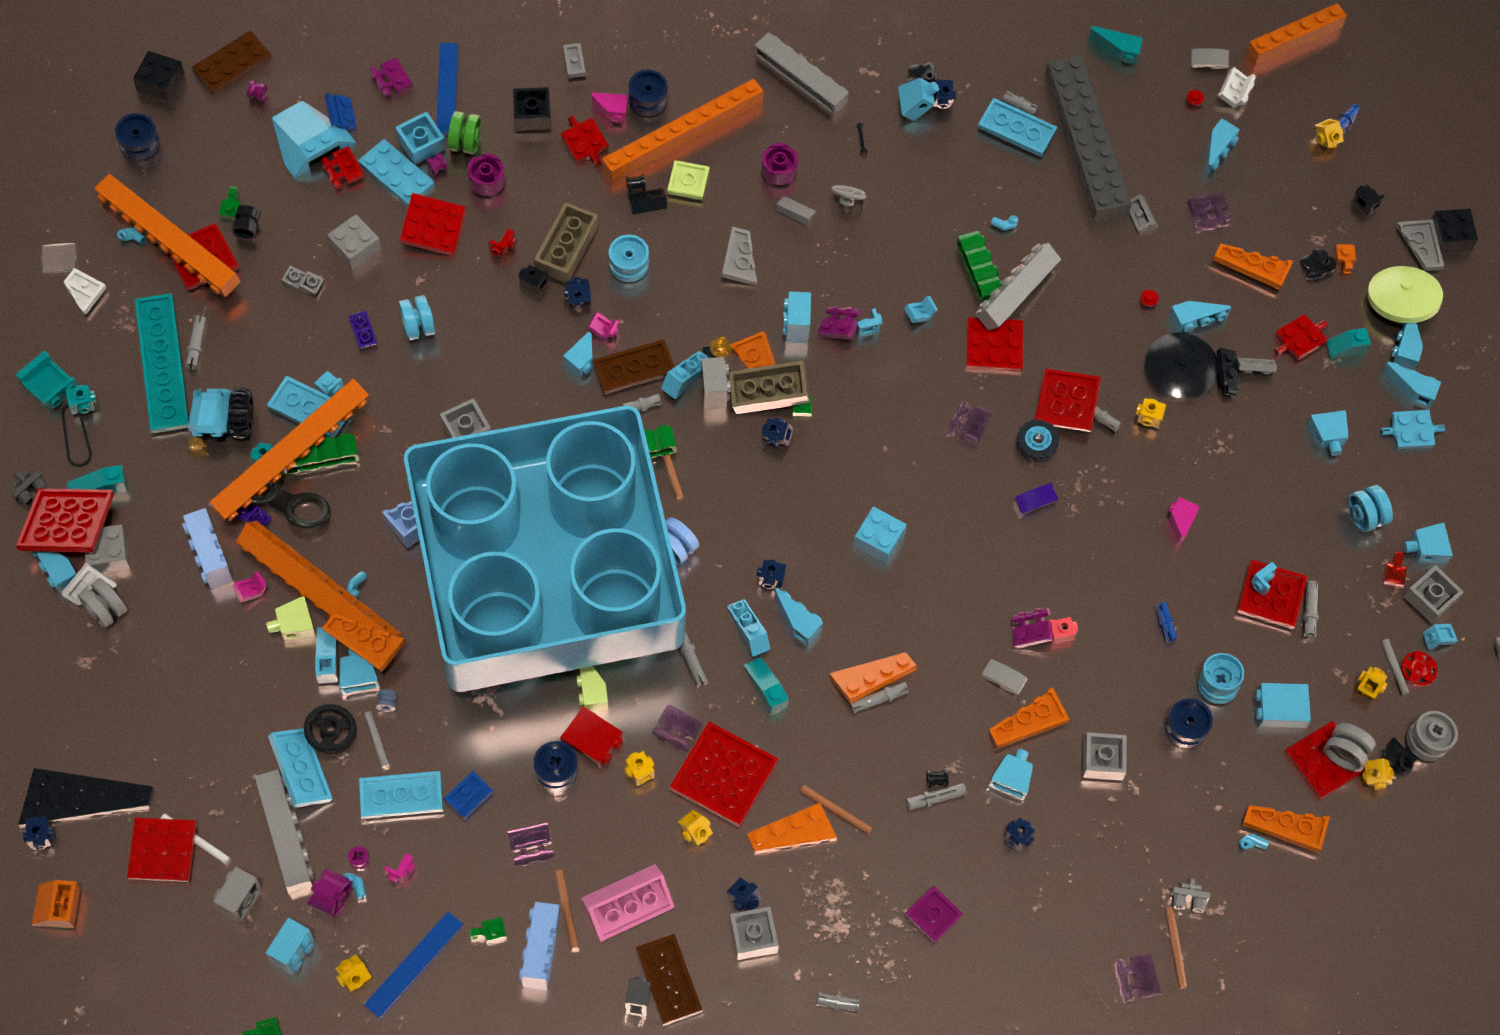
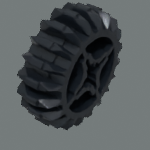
[228,388,254,439]

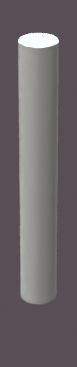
[1381,639,1409,695]
[364,711,389,768]

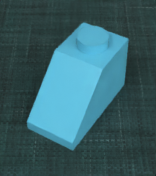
[563,332,593,378]

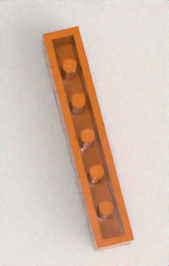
[1245,3,1347,66]

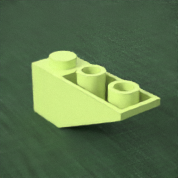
[577,666,608,711]

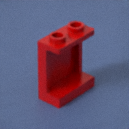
[560,706,624,769]

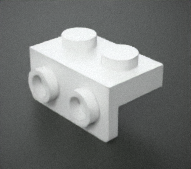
[1218,67,1256,108]

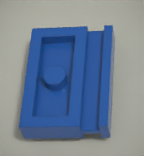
[324,93,357,131]
[444,771,494,820]

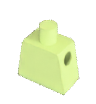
[266,596,315,640]

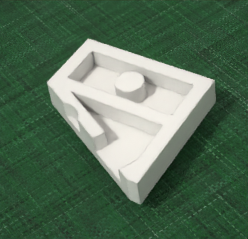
[64,268,106,315]
[61,563,117,606]

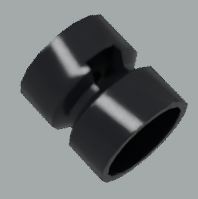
[232,205,261,240]

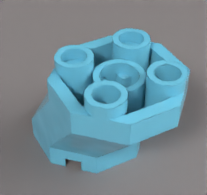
[189,388,232,437]

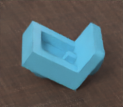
[904,296,937,323]

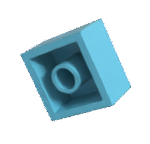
[395,112,446,165]
[783,291,811,343]
[853,506,907,564]
[266,917,314,976]

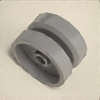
[77,578,127,628]
[1406,711,1458,761]
[1323,723,1376,772]

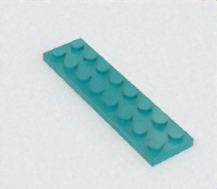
[135,293,189,434]

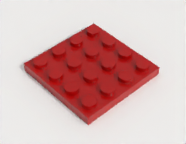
[16,488,114,552]
[669,721,778,827]

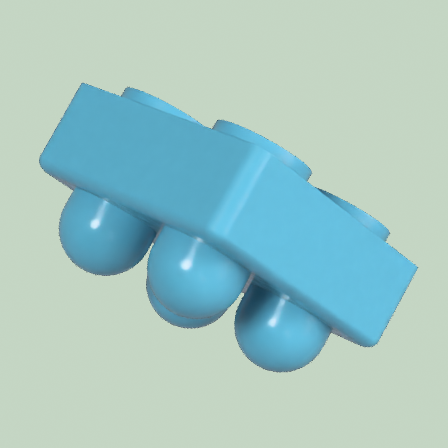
[404,406,686,692]

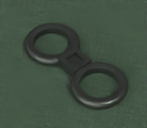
[237,473,331,529]

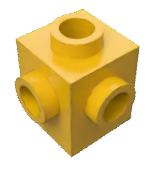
[1315,119,1344,149]
[1136,398,1166,429]
[1358,666,1388,699]
[624,751,655,786]
[1363,758,1394,790]
[678,810,713,846]
[335,954,372,991]

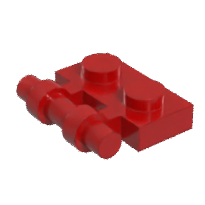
[321,146,364,189]

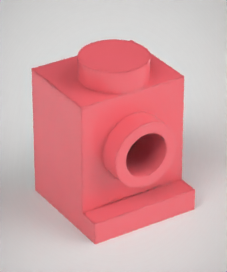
[1049,617,1078,645]

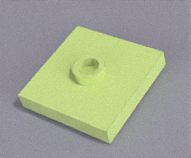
[667,160,710,200]

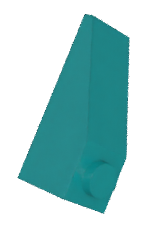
[1088,26,1143,65]
[67,465,128,494]
[743,657,789,716]

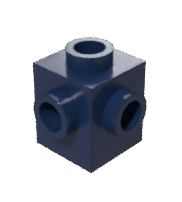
[933,79,956,109]
[563,277,591,305]
[762,417,794,446]
[756,559,787,589]
[23,816,54,850]
[1004,818,1035,852]
[726,877,763,911]

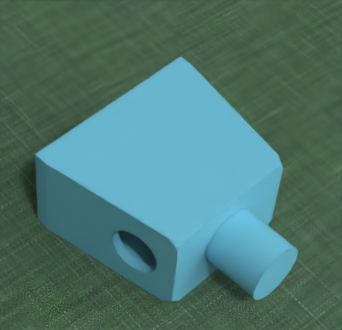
[898,78,939,121]
[1307,410,1348,456]
[1403,523,1453,564]
[340,649,379,695]
[989,749,1033,800]

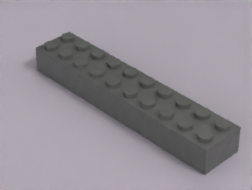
[1045,56,1132,222]

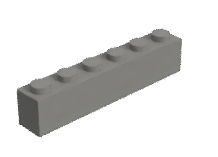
[754,32,849,116]
[975,243,1061,331]
[255,769,315,894]

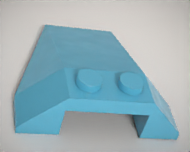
[272,101,356,179]

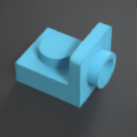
[856,308,882,337]
[314,371,344,397]
[1251,562,1277,596]
[1422,624,1458,650]

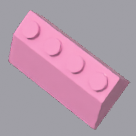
[581,864,675,942]

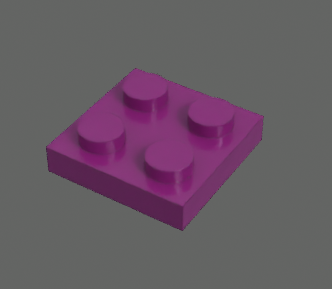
[905,886,963,943]

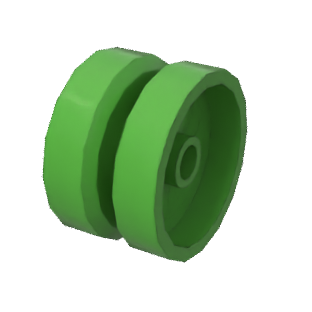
[448,111,481,155]

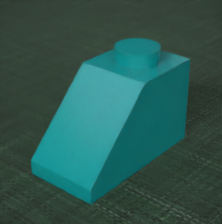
[1326,328,1371,359]

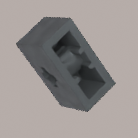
[626,977,651,1016]

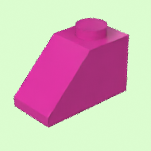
[592,92,628,123]
[1168,497,1200,545]

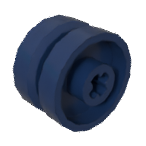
[628,70,668,116]
[115,113,159,161]
[1165,698,1213,749]
[534,741,578,792]

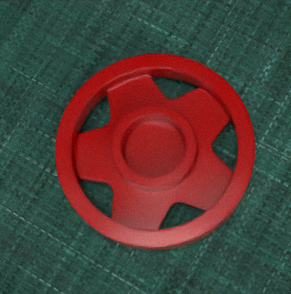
[1400,651,1438,687]

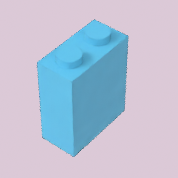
[1255,683,1311,728]

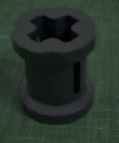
[626,174,646,193]
[926,769,949,788]

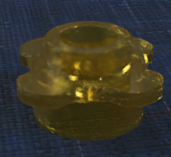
[710,337,732,357]
[186,436,206,451]

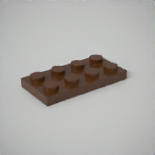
[191,31,272,94]
[593,339,675,395]
[636,933,703,1026]

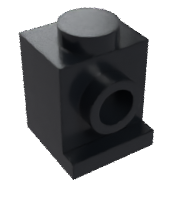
[1353,185,1385,215]
[518,265,548,296]

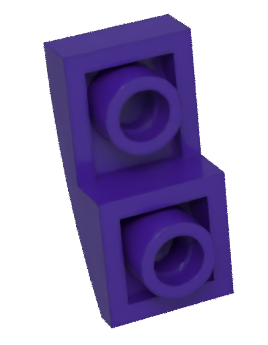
[349,311,377,349]
[1015,483,1059,515]
[236,505,272,527]

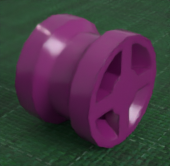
[247,80,267,102]
[426,152,448,175]
[348,846,370,870]

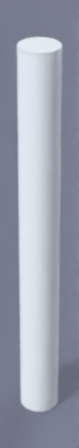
[161,813,230,864]

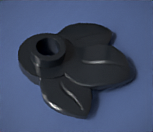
[906,62,939,83]
[1300,248,1336,280]
[1382,737,1417,775]

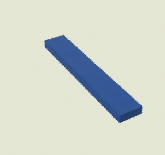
[436,43,458,137]
[364,912,464,1019]

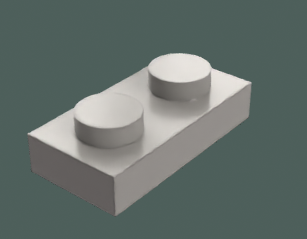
[563,43,586,79]
[1237,358,1277,374]

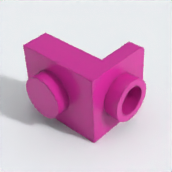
[587,312,619,340]
[232,571,267,602]
[384,853,416,883]

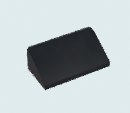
[628,188,668,214]

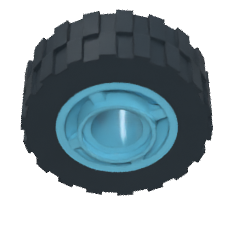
[1016,419,1059,463]

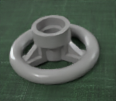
[831,185,867,206]

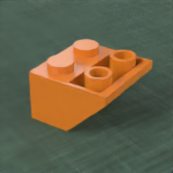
[32,880,81,928]

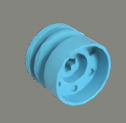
[1198,653,1244,704]

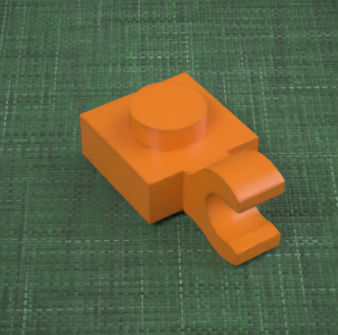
[1335,244,1356,275]

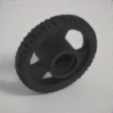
[304,704,356,753]

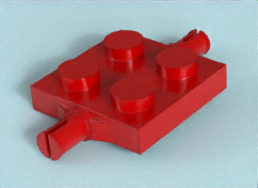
[560,115,609,167]
[1274,314,1328,360]

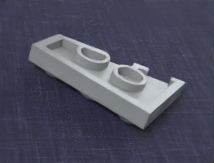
[1396,219,1444,271]
[721,227,758,286]

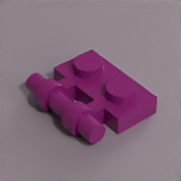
[369,57,413,97]
[817,306,861,339]
[1012,608,1053,648]

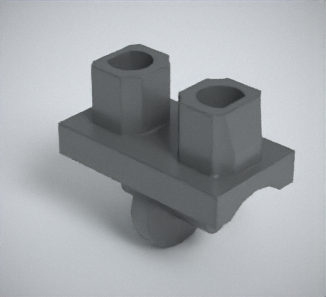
[11,470,47,505]

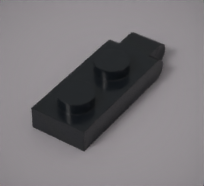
[1216,348,1240,397]

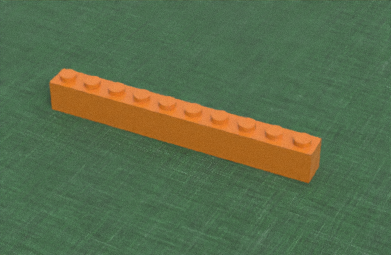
[602,78,764,183]
[94,173,241,297]
[208,378,369,522]
[236,521,403,637]

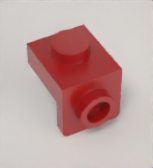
[488,229,517,258]

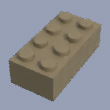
[534,202,599,283]
[729,361,810,414]

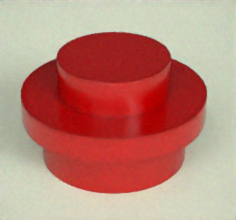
[1186,89,1204,107]
[1140,289,1159,307]

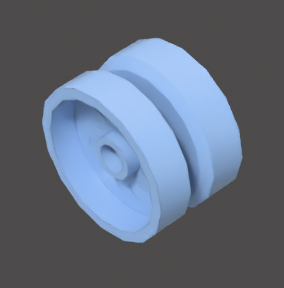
[666,517,699,567]

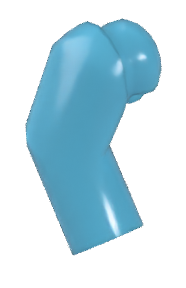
[990,215,1018,231]
[117,228,146,244]
[347,571,367,598]
[1239,833,1269,850]
[342,873,366,899]

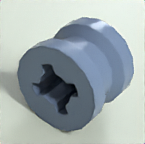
[376,689,398,712]

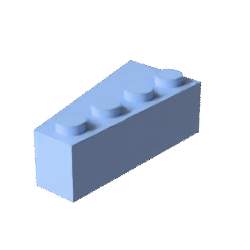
[382,501,419,548]
[182,508,233,589]
[519,902,560,990]

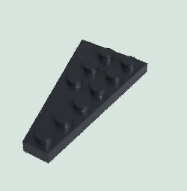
[18,768,154,828]

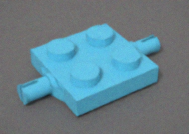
[1380,410,1445,449]

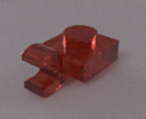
[1383,552,1407,588]

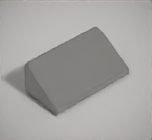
[1129,194,1158,233]
[776,196,816,226]

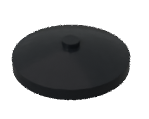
[1144,332,1219,401]

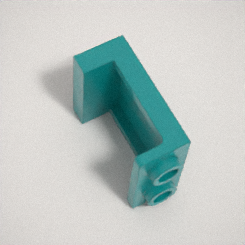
[15,350,78,411]

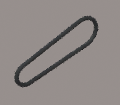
[61,404,92,466]

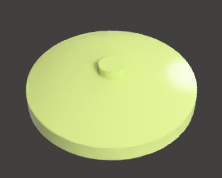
[1368,266,1443,323]

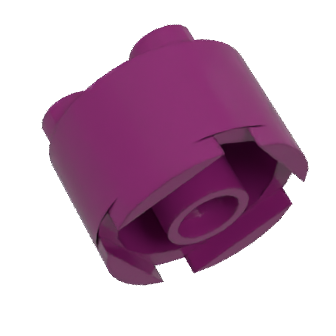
[761,143,798,185]
[467,153,505,197]
[307,868,353,917]

